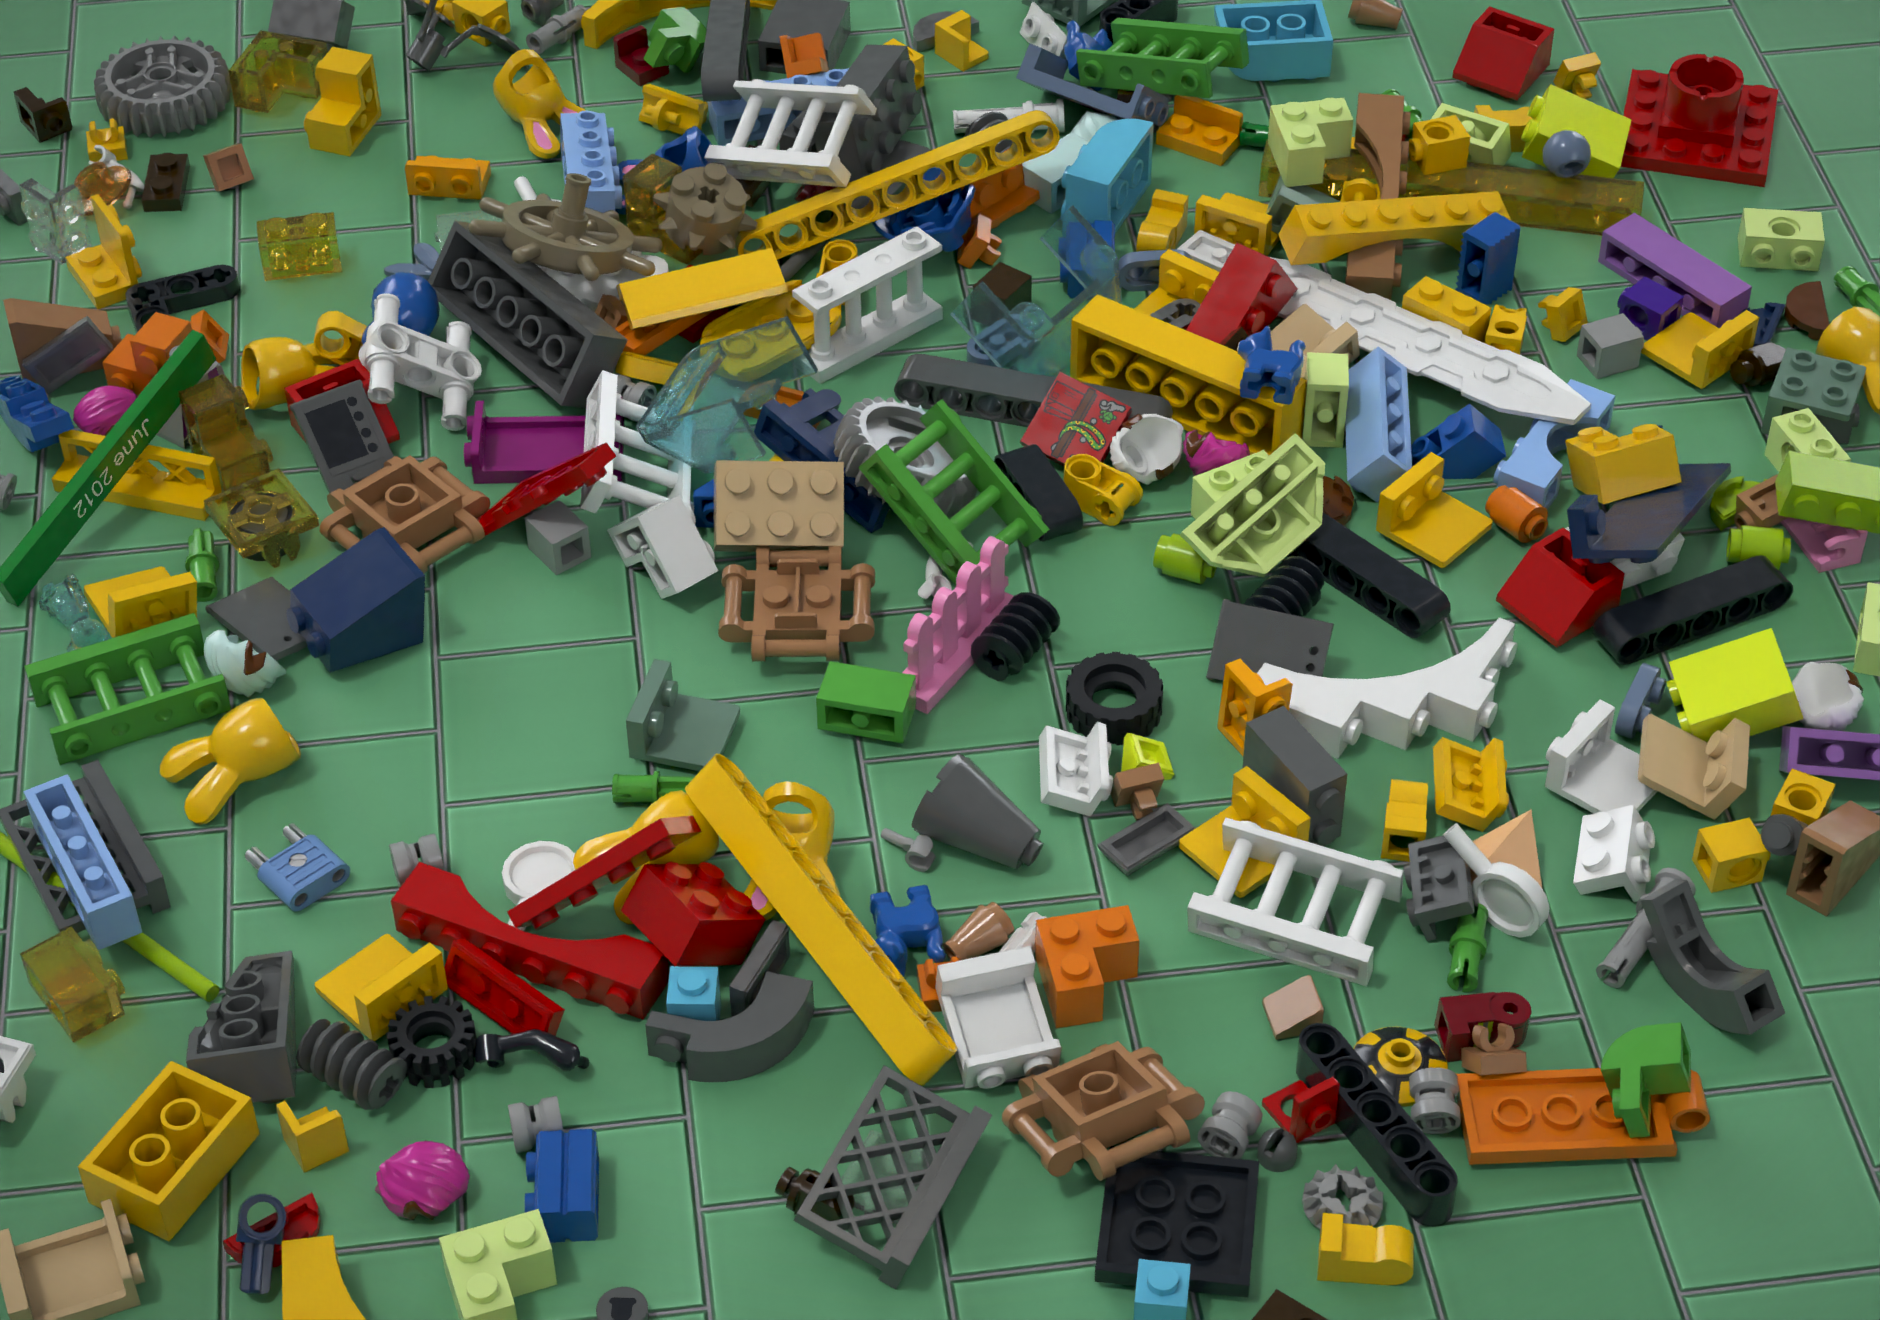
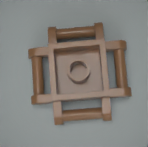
[319,455,491,574]
[718,546,875,662]
[1002,1041,1205,1181]

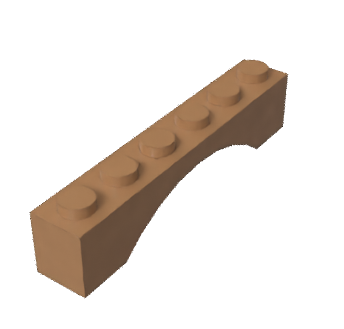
[1345,93,1411,300]

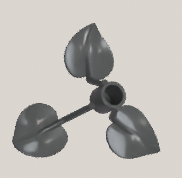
[404,0,529,72]

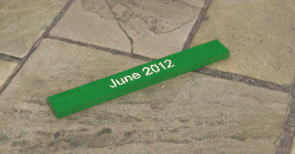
[0,330,216,607]

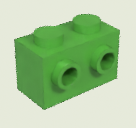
[816,661,916,743]

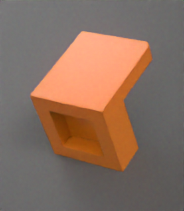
[779,33,829,78]

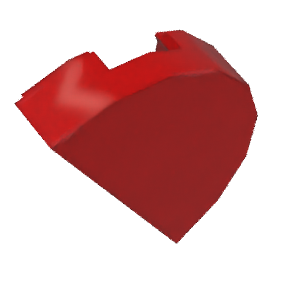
[223,1192,320,1268]

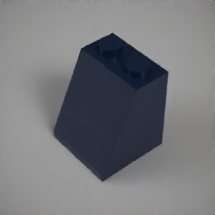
[286,527,425,673]

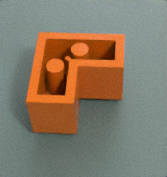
[102,312,192,396]
[1035,905,1140,1029]

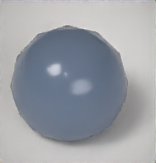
[1543,130,1591,178]

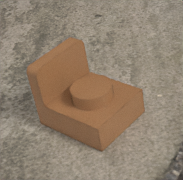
[1734,474,1789,529]

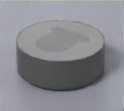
[596,1287,649,1320]

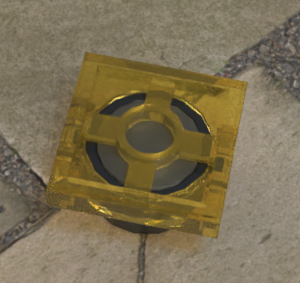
[203,468,319,568]

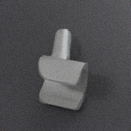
[881,828,936,872]

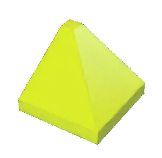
[1121,733,1174,780]

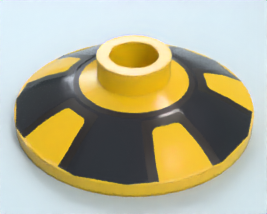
[1353,1026,1448,1107]

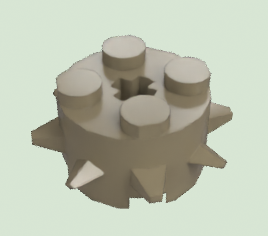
[653,163,757,255]

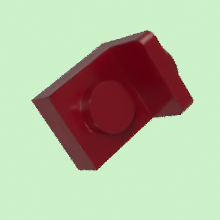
[613,25,669,86]

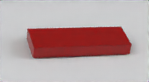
[444,938,565,1054]

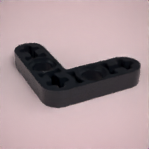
[126,264,240,333]

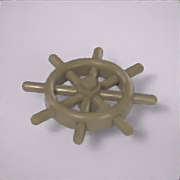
[469,173,663,281]

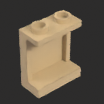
[0,1199,145,1320]

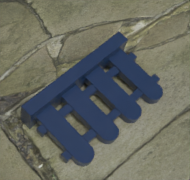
[753,388,894,533]

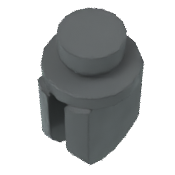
[1761,814,1808,856]

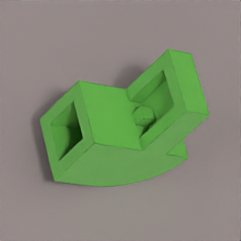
[643,7,707,73]
[1601,1022,1691,1138]

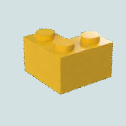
[304,47,382,157]
[1565,424,1682,504]

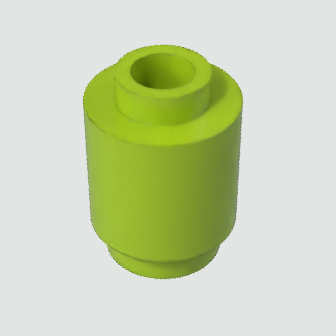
[1726,525,1791,570]
[1153,533,1217,584]

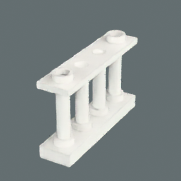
[704,79,877,187]
[792,226,943,384]
[580,370,697,513]
[1187,817,1404,987]

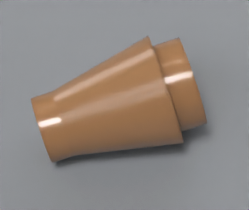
[1348,0,1403,29]
[943,902,1014,960]

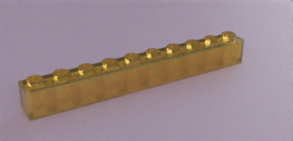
[1259,139,1645,236]

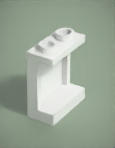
[935,946,1062,1089]

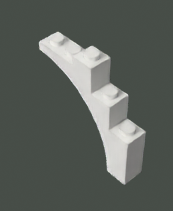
[1257,618,1517,759]

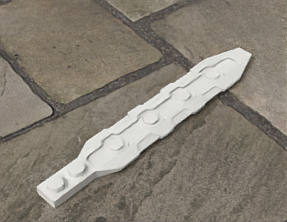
[1177,230,1591,425]

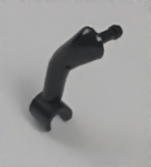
[475,1029,590,1071]

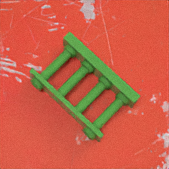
[1076,18,1249,98]
[858,399,1050,586]
[24,613,231,765]

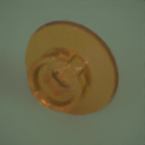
[74,162,132,216]

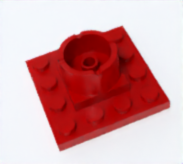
[1620,54,1779,187]

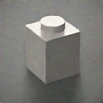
[1577,313,1644,379]
[525,500,591,575]

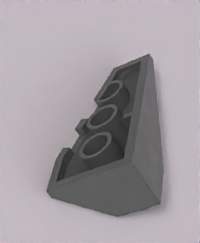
[186,951,297,1104]

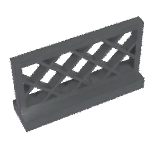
[0,760,171,939]
[793,1065,992,1289]

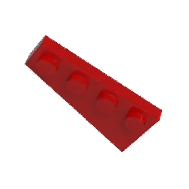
[477,442,616,536]
[507,816,702,930]

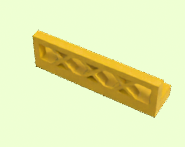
[52,429,222,521]

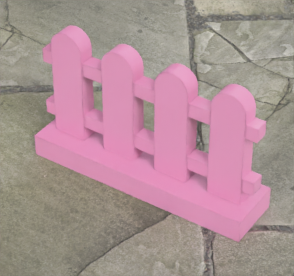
[902,536,1013,714]

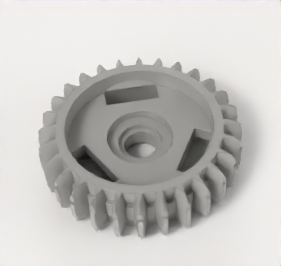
[94,35,231,138]
[833,396,978,517]

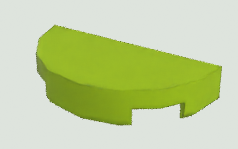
[1709,476,1767,531]

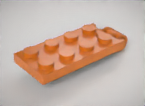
[1456,1068,1710,1165]

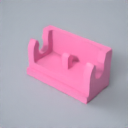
[1781,517,1868,573]

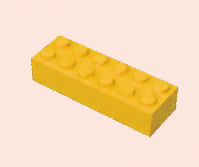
[1070,294,1307,455]

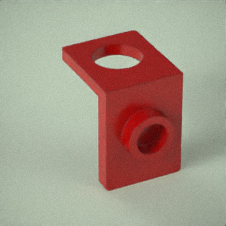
[1262,1077,1340,1143]

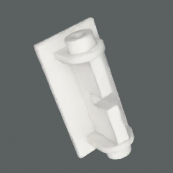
[1020,2,1067,60]

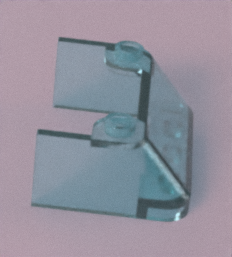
[950,205,1122,377]
[636,316,818,475]

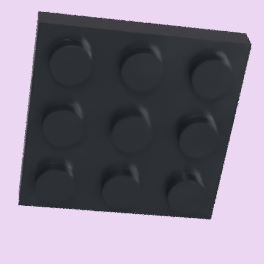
[1095,1146,1259,1298]

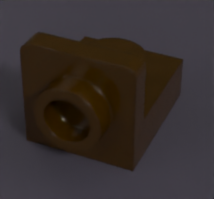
[13,87,72,143]

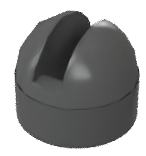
[1257,1128,1298,1172]

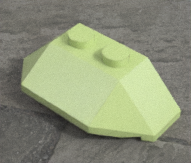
[1180,433,1325,578]

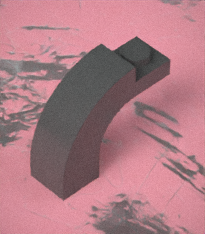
[1641,879,1785,1035]
[645,972,814,1082]

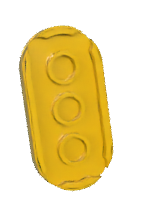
[700,280,842,380]

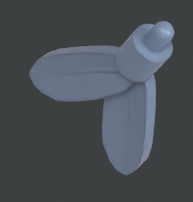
[384,243,439,280]

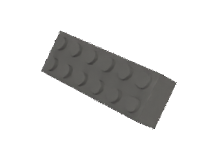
[428,220,628,408]

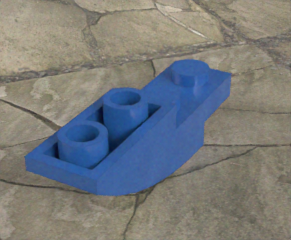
[0,375,74,452]

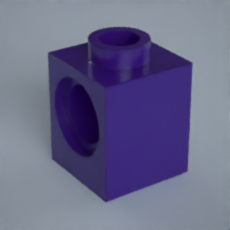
[1617,276,1684,341]

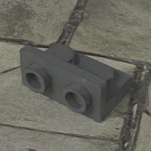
[1403,836,1474,941]

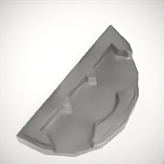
[913,11,979,52]

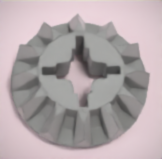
[1302,1164,1383,1230]

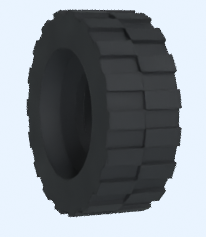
[1065,652,1163,745]

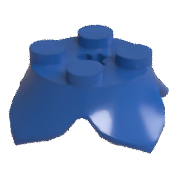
[872,167,976,252]

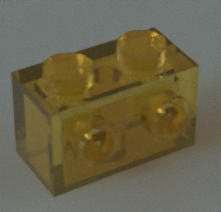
[256,212,342,281]
[20,927,125,1043]

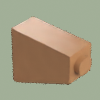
[3,298,122,383]
[1786,800,1880,917]

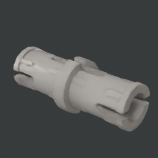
[526,5,587,55]

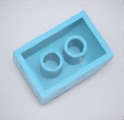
[1214,0,1333,82]
[1061,119,1154,235]

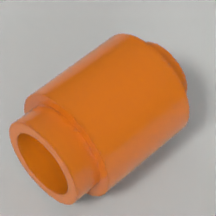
[1485,485,1548,543]

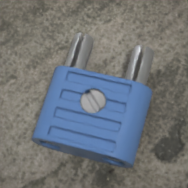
[245,823,350,911]

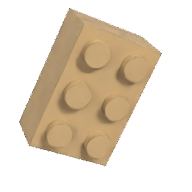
[714,460,844,552]

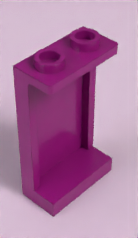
[464,396,625,484]

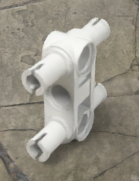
[358,294,482,431]

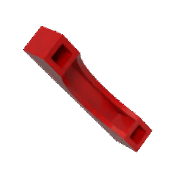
[391,862,669,1020]

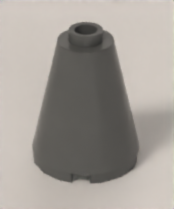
[911,753,1044,869]

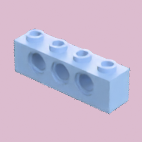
[23,774,142,951]

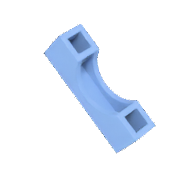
[1493,379,1615,510]

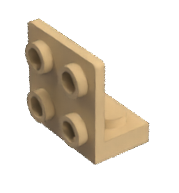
[1271,304,1360,379]
[1638,714,1750,820]

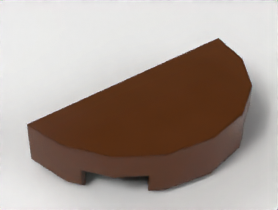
[1784,281,1829,340]
[1323,476,1354,526]

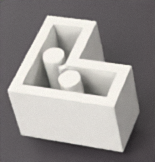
[607,495,719,599]

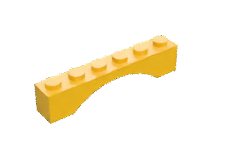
[1278,191,1511,265]

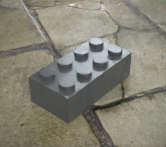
[814,45,922,183]

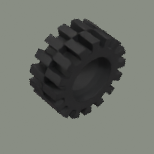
[387,996,477,1088]

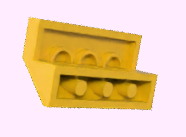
[616,248,788,330]

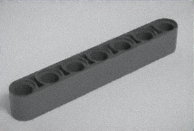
[701,0,750,102]
[894,354,1173,427]

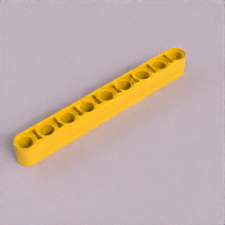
[735,110,1060,259]
[685,753,957,1086]

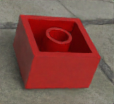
[621,862,766,967]

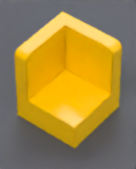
[935,10,989,72]
[276,1101,349,1173]

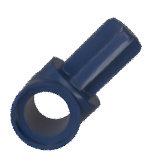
[236,1193,286,1294]

